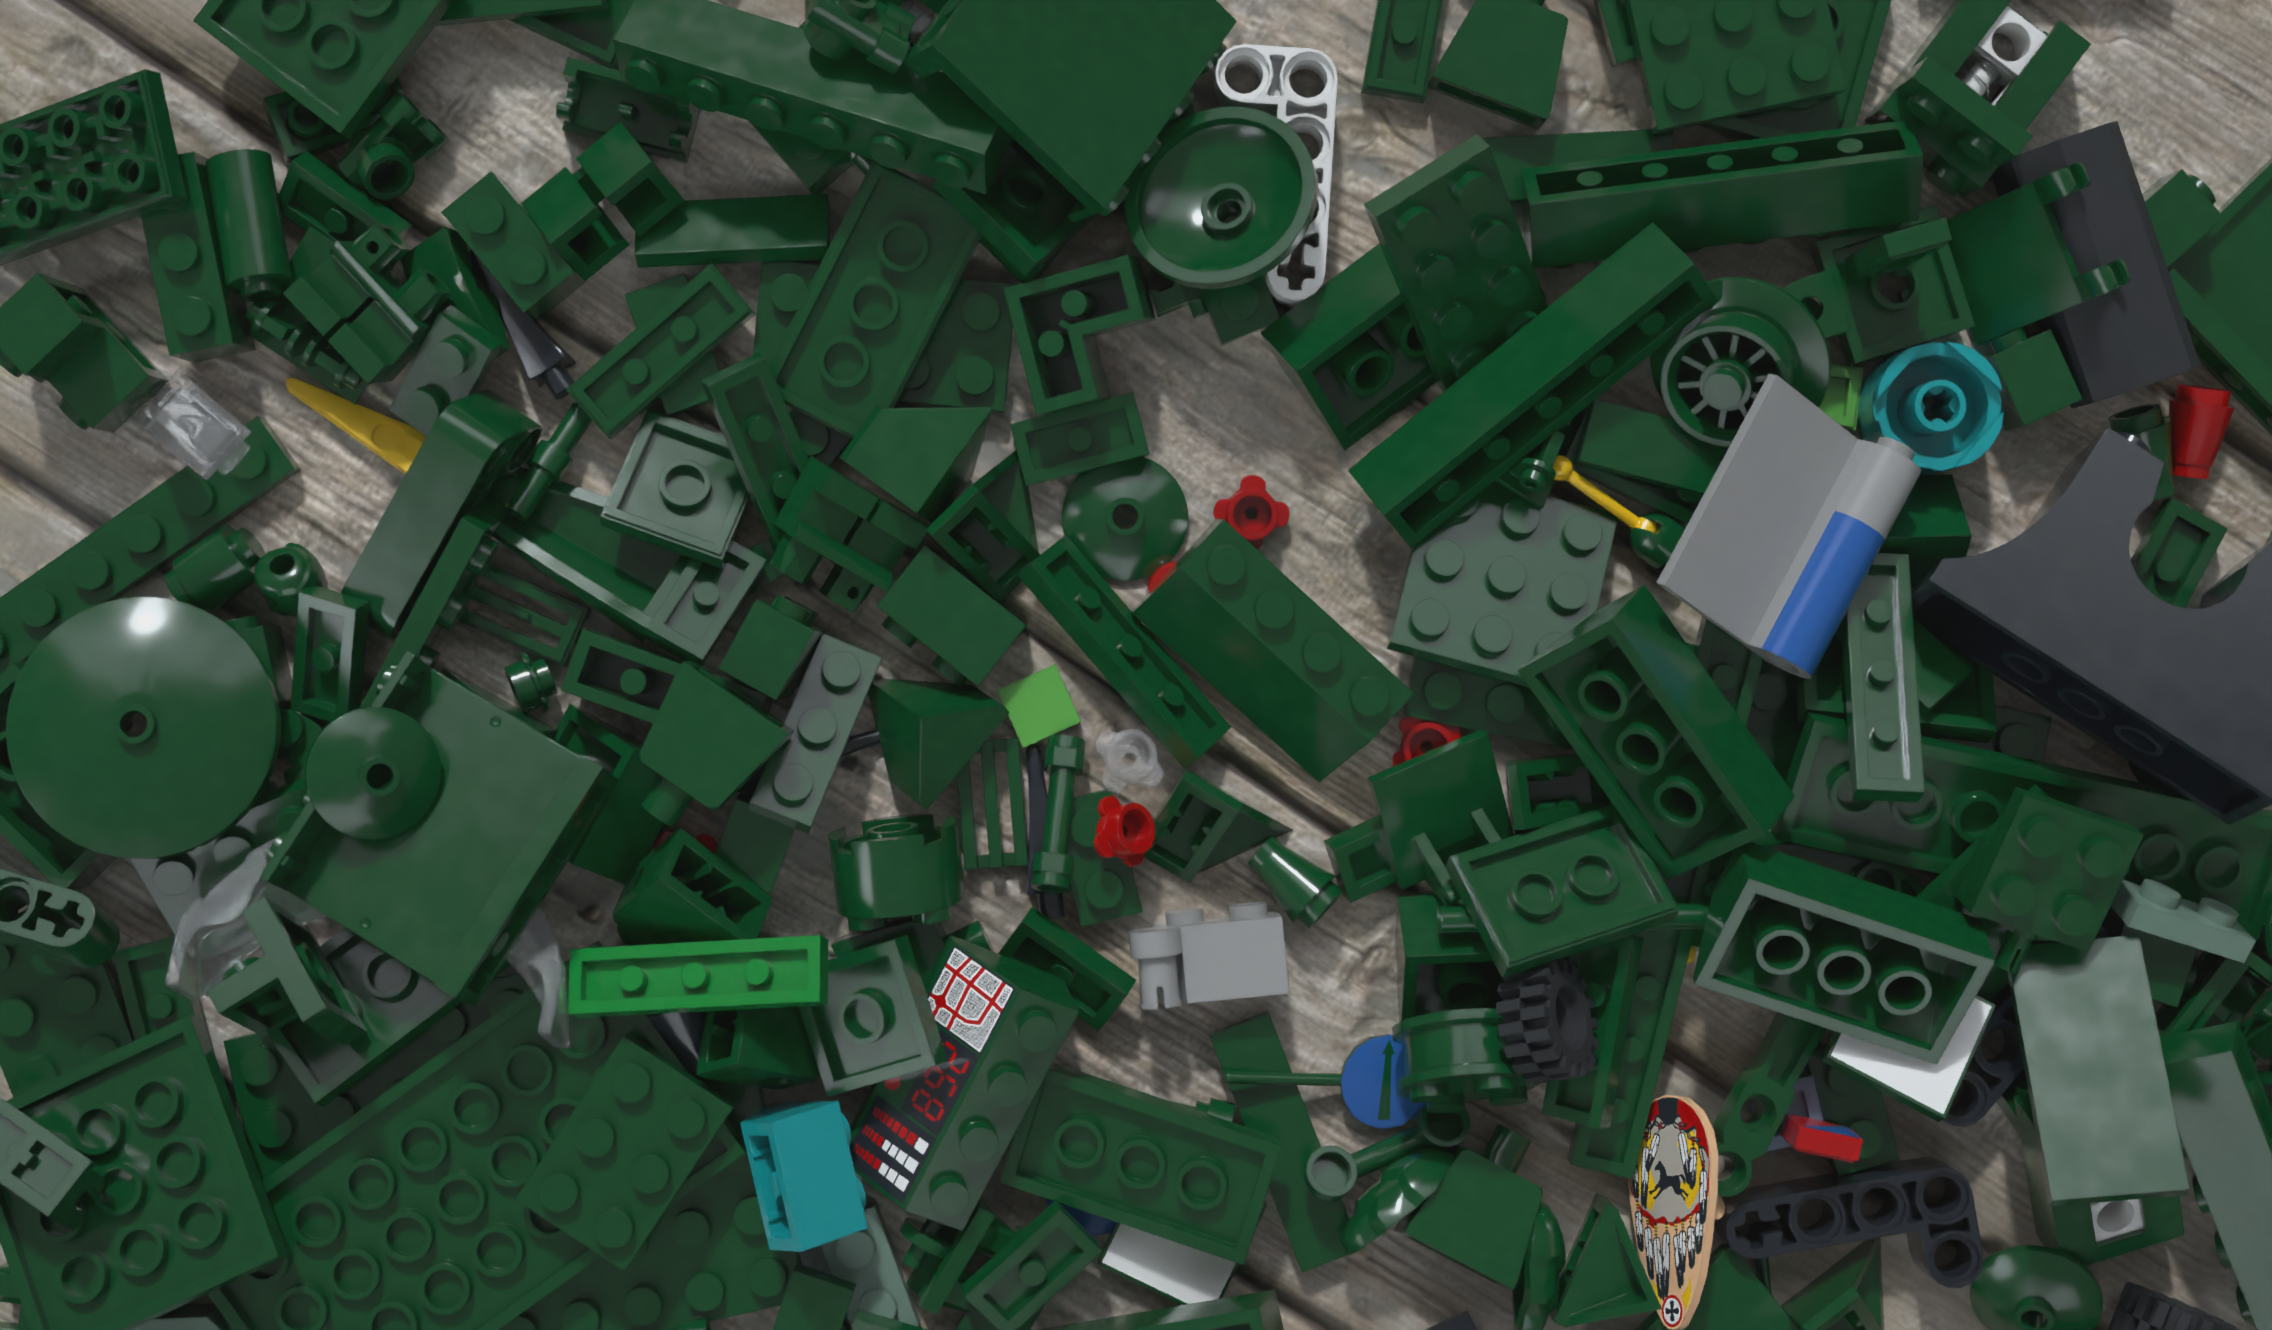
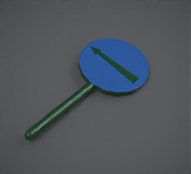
[1223,1034,1425,1129]

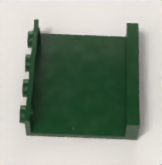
[259,651,619,1007]

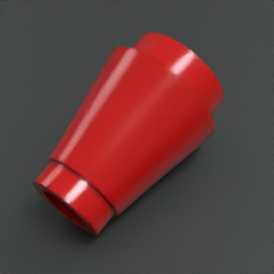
[2168,384,2235,479]

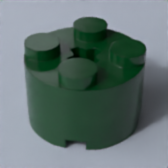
[828,814,965,931]

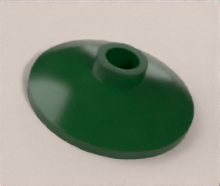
[1062,457,1188,581]
[305,706,441,839]
[1970,1245,2103,1330]

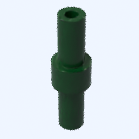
[504,403,592,521]

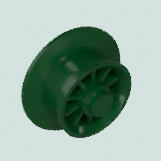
[1650,277,1831,447]

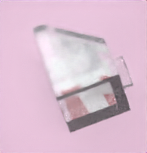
[137,367,251,480]

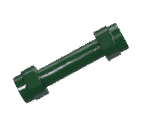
[1031,735,1086,893]

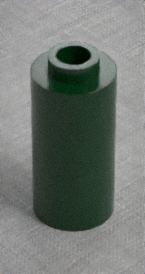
[205,149,292,302]

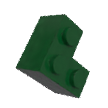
[1004,255,1156,415]
[0,273,169,433]

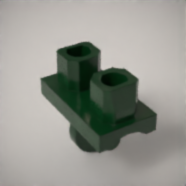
[899,1196,1014,1315]

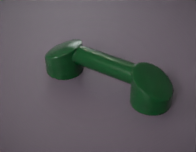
[1303,1105,1470,1203]

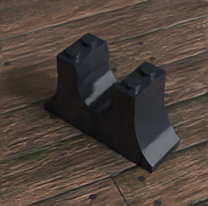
[1911,427,2272,825]

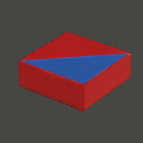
[1780,1113,1863,1163]

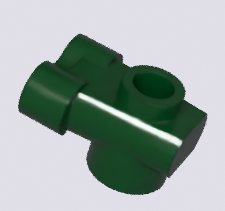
[804,0,915,74]
[337,90,449,200]

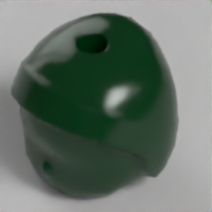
[254,543,328,616]

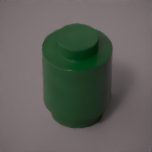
[165,524,266,612]

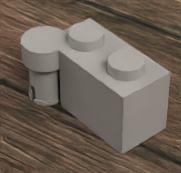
[1128,902,1290,1010]

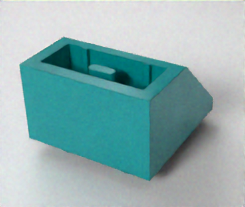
[740,1101,868,1252]

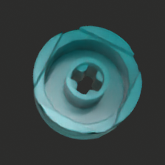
[1857,342,2004,475]

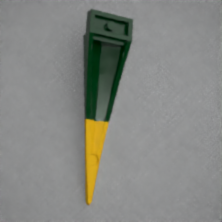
[286,378,767,667]

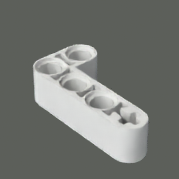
[1213,44,1338,307]

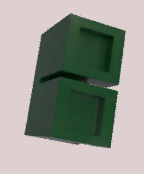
[283,224,452,384]
[770,456,928,613]

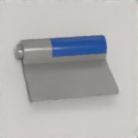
[1656,374,1921,679]

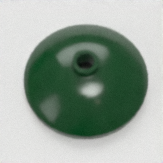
[1125,106,1318,289]

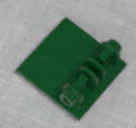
[245,226,368,404]

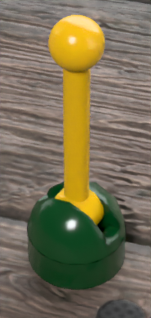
[1552,455,1685,569]

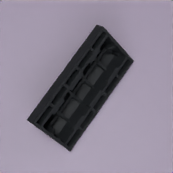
[1991,121,2201,409]

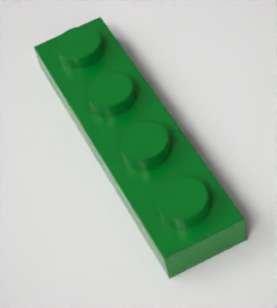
[568,935,829,1018]

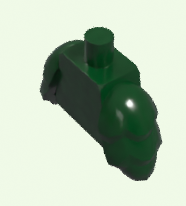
[1340,1124,1566,1330]

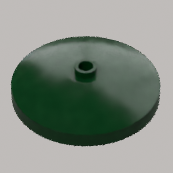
[6,597,281,859]

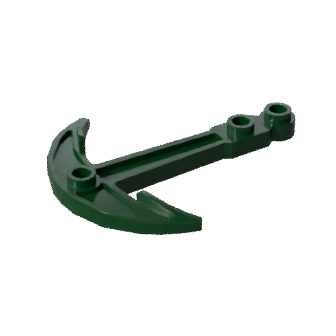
[1702,842,1924,1197]

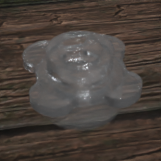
[1095,726,1164,793]

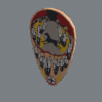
[1628,1094,1725,1330]

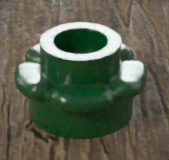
[504,653,558,714]

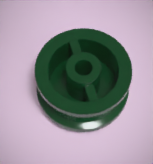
[1392,1008,1539,1113]

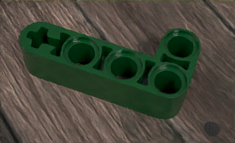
[341,390,543,639]
[0,869,120,968]

